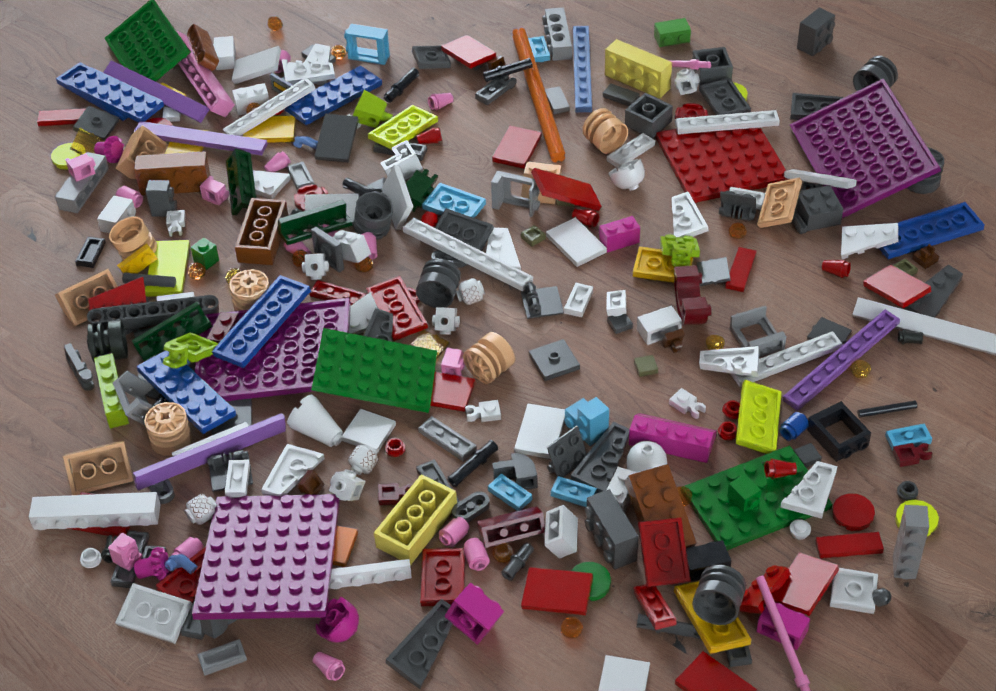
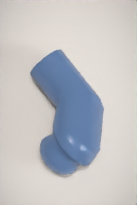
[293,136,318,149]
[165,554,198,574]

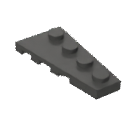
[903,264,963,318]

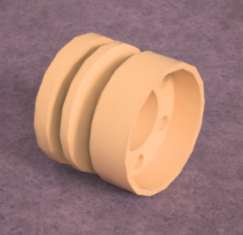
[582,108,628,154]
[109,216,157,260]
[230,269,270,311]
[463,332,515,384]
[144,402,192,456]

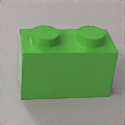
[654,18,691,47]

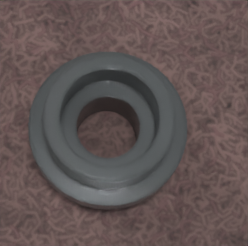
[897,481,918,501]

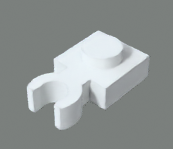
[166,210,186,237]
[669,388,706,419]
[465,400,501,422]

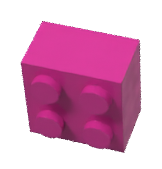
[444,582,504,645]

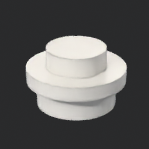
[790,519,811,540]
[80,548,102,568]

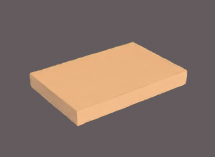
[757,177,802,228]

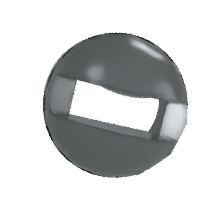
[872,588,892,607]

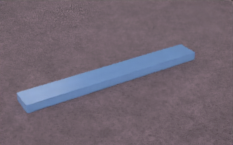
[573,26,592,112]

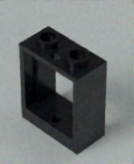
[807,401,871,462]

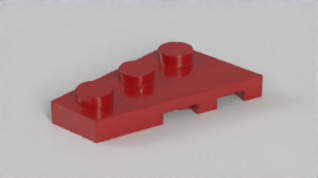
[156,547,206,603]

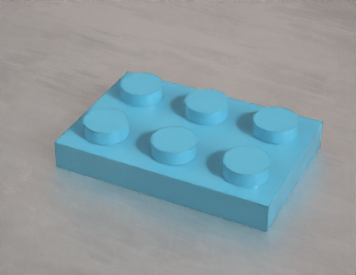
[422,183,486,218]

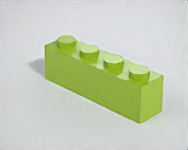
[94,353,129,429]

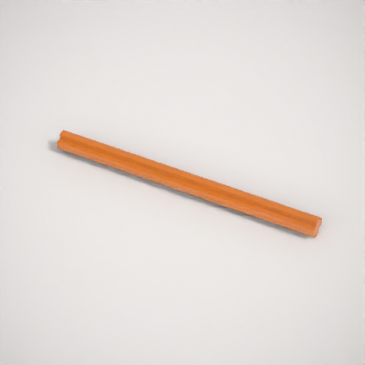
[512,28,566,163]

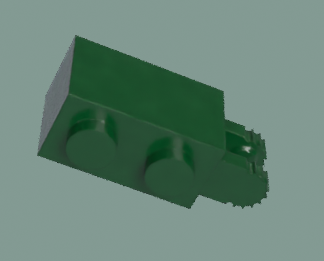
[406,169,438,212]

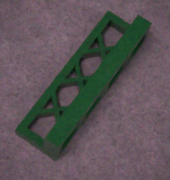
[226,149,256,216]
[278,200,353,245]
[132,302,213,362]

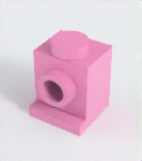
[65,153,96,182]
[200,176,229,206]
[441,348,465,376]
[108,533,143,571]

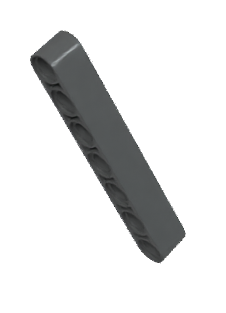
[87,295,219,330]

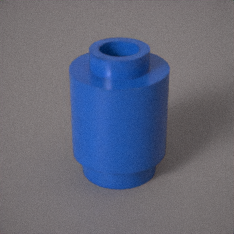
[779,412,809,441]

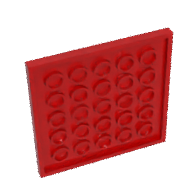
[656,127,789,203]

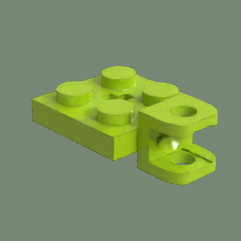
[660,234,700,267]
[163,332,218,368]

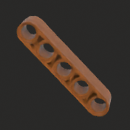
[187,24,219,71]

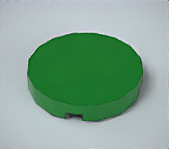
[571,562,611,601]

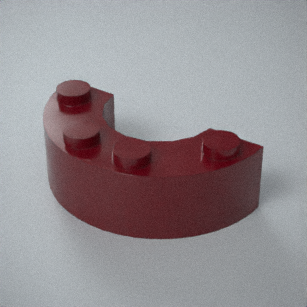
[674,265,711,326]

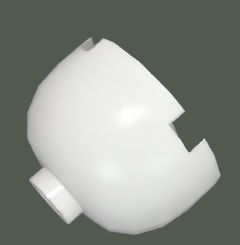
[608,159,645,191]
[627,441,667,473]

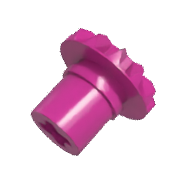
[94,136,125,163]
[134,547,171,581]

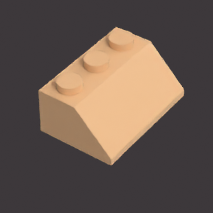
[116,125,168,179]
[55,269,118,326]
[63,440,134,495]

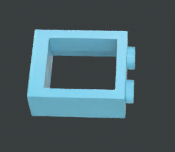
[344,24,390,65]

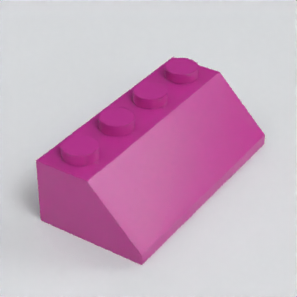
[629,413,717,463]

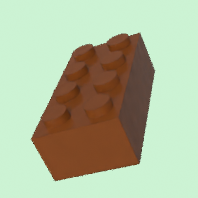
[134,151,211,196]
[235,198,289,265]
[625,464,697,548]

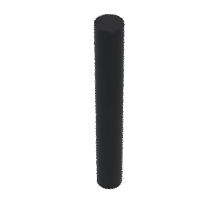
[857,400,917,418]

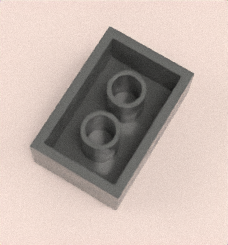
[585,489,638,570]

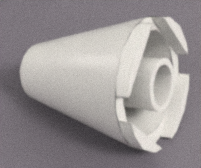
[287,394,343,447]

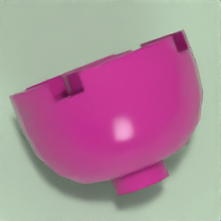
[315,597,359,642]

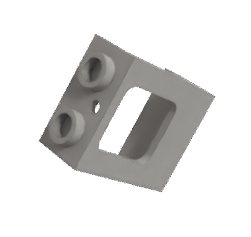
[491,171,540,217]
[730,305,787,357]
[113,370,154,425]

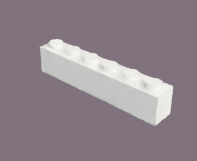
[29,492,161,530]

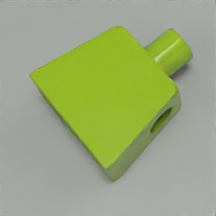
[353,90,393,128]

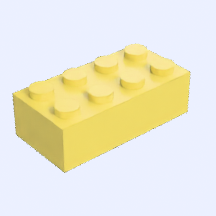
[605,39,672,99]
[374,474,457,565]

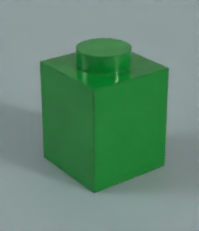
[190,237,219,270]
[727,474,761,513]

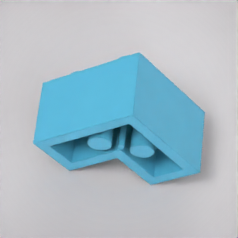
[564,397,609,446]

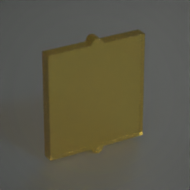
[70,128,105,155]
[411,330,450,360]

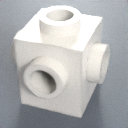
[674,68,700,95]
[302,253,329,280]
[432,307,460,335]
[329,469,366,501]

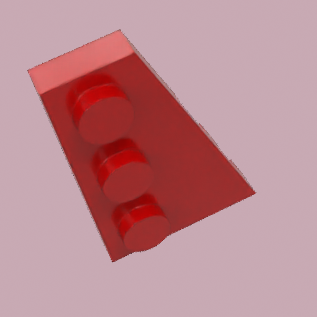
[88,277,147,311]
[739,565,791,614]

